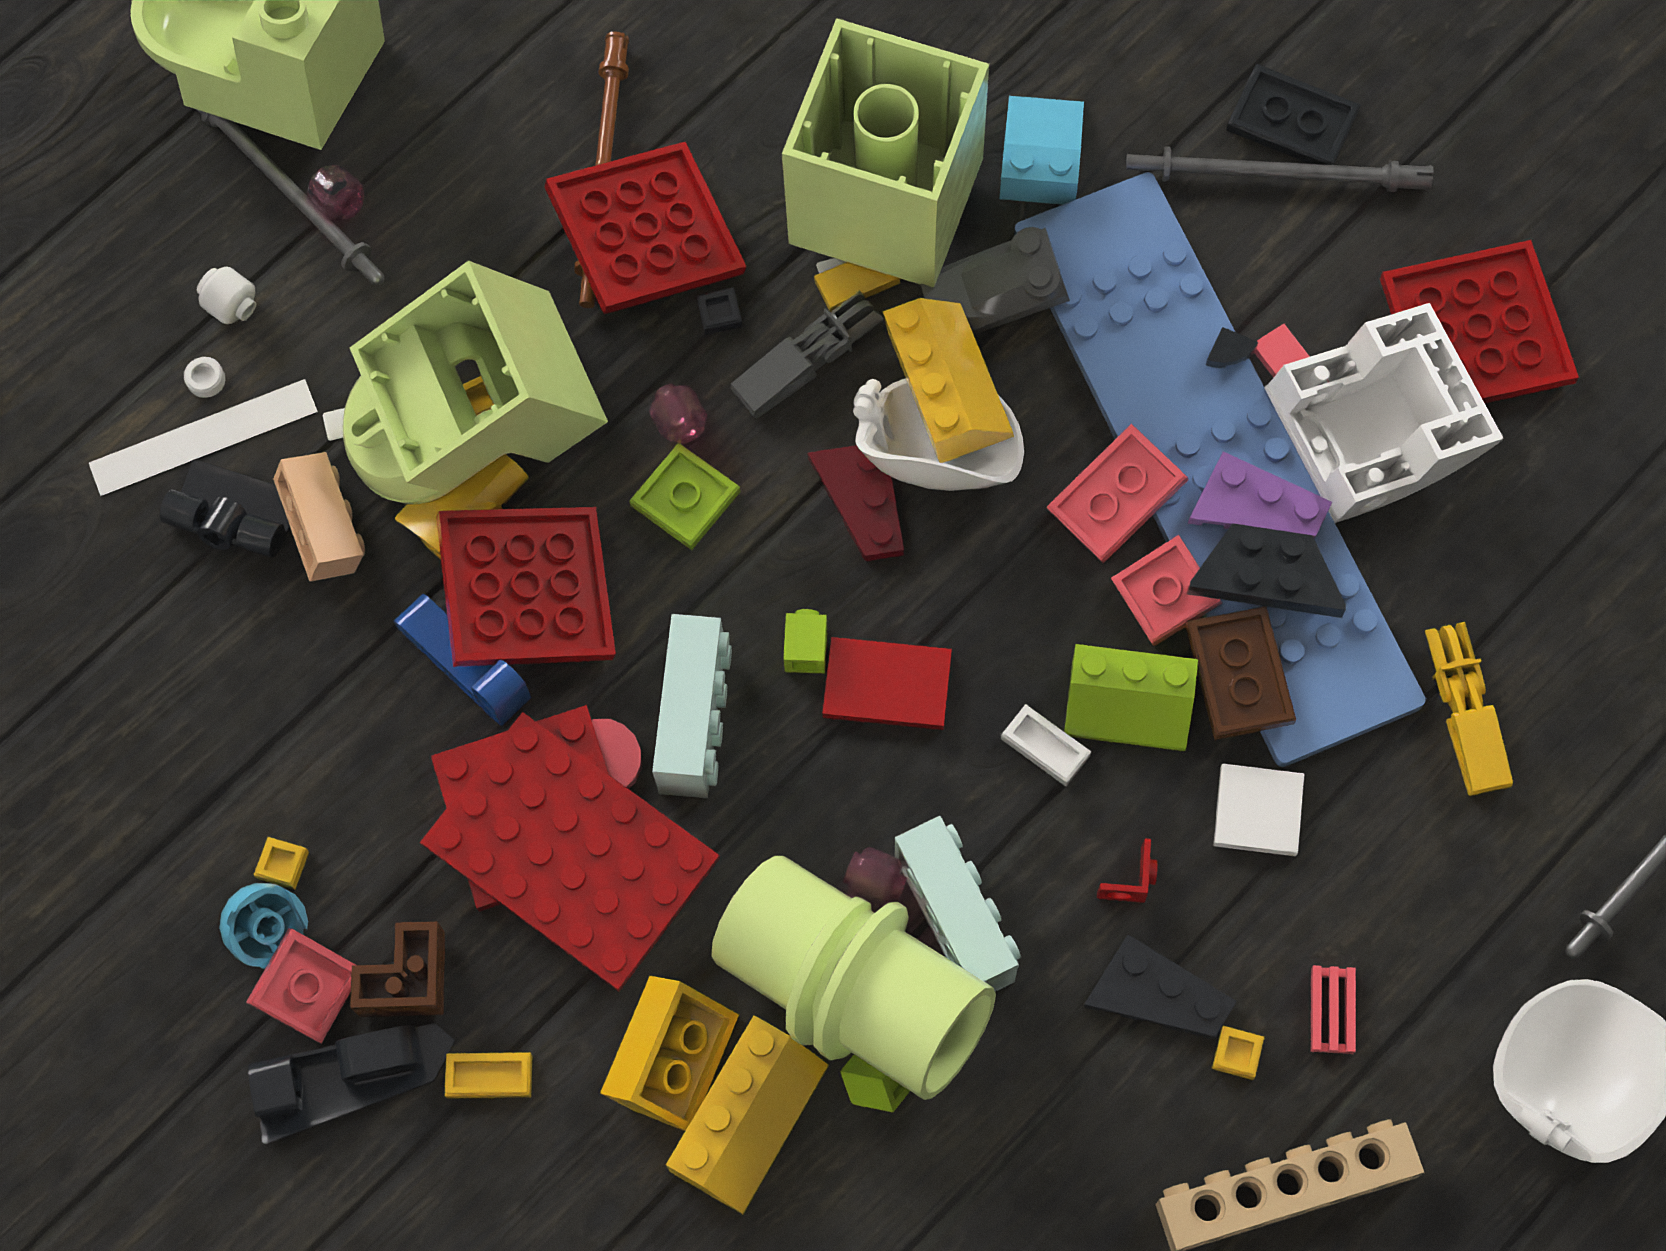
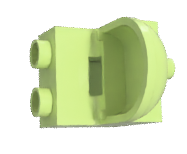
[131,0,385,150]
[343,261,608,504]

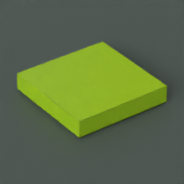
[629,443,741,550]

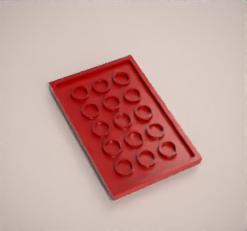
[420,712,720,992]

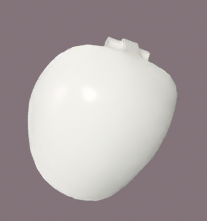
[853,378,1024,491]
[1493,979,1666,1163]

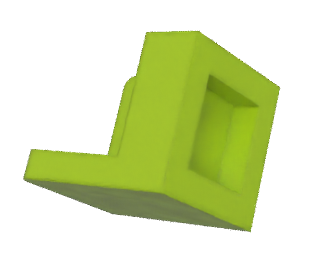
[840,1054,910,1112]

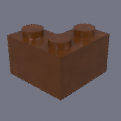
[350,921,445,1017]

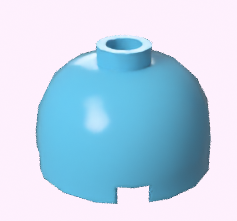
[219,883,308,969]

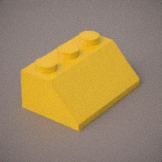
[600,976,739,1131]

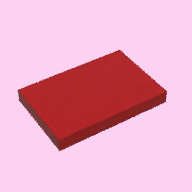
[822,637,952,730]

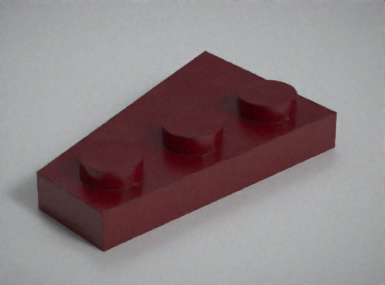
[807,445,904,561]

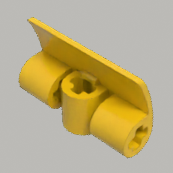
[395,454,529,560]

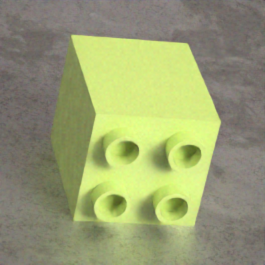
[782,18,989,287]

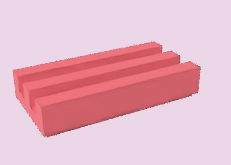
[1311,965,1356,1054]

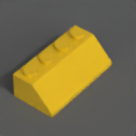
[883,298,1014,463]
[666,1015,829,1215]

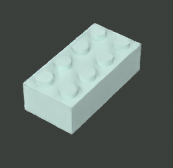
[652,614,732,798]
[895,816,1021,991]

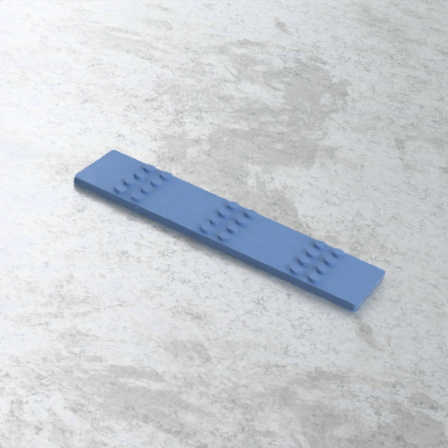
[1014,172,1425,767]

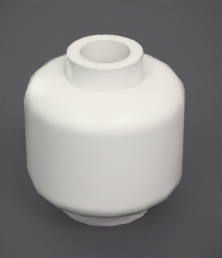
[197,267,257,324]

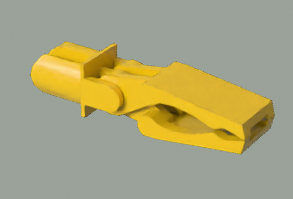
[1425,622,1513,796]

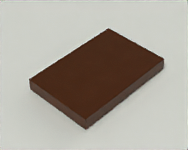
[1186,606,1296,740]

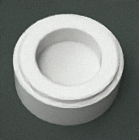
[184,357,225,398]

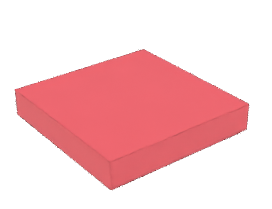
[1111,535,1222,646]
[246,928,355,1044]

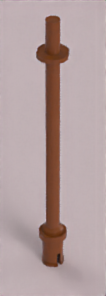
[574,32,629,308]

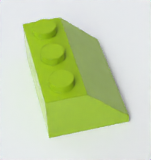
[1064,644,1198,751]

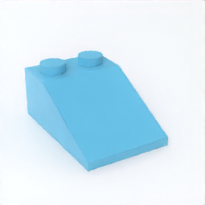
[999,96,1084,205]

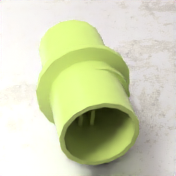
[712,856,996,1100]

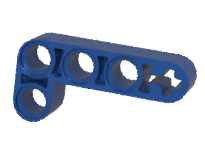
[394,594,531,726]

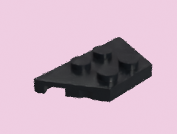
[1187,523,1346,618]

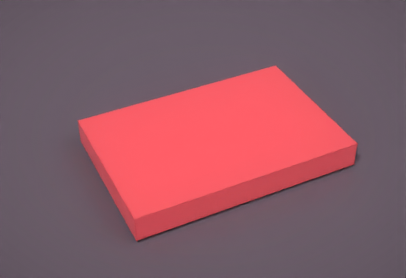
[1047,424,1188,563]

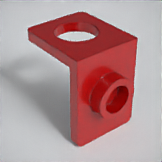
[1097,839,1157,903]

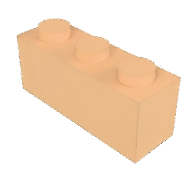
[273,452,365,582]

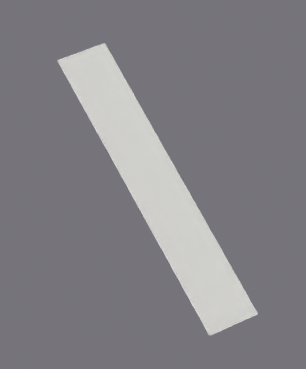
[89,379,318,496]

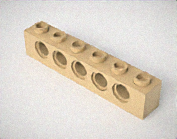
[1156,1119,1424,1251]

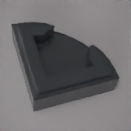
[1206,327,1258,368]

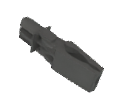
[730,290,884,419]

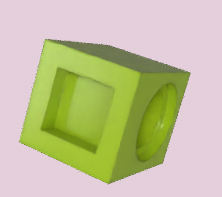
[784,609,827,674]

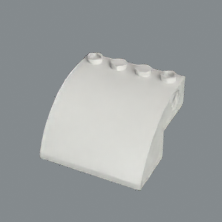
[1264,303,1504,523]

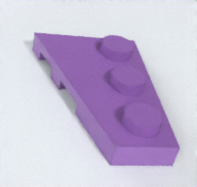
[1188,451,1332,539]

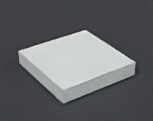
[1213,764,1304,856]

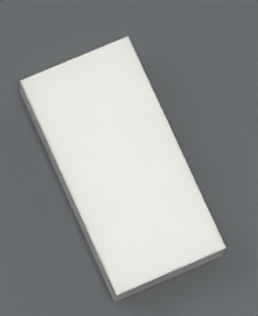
[1001,704,1091,786]

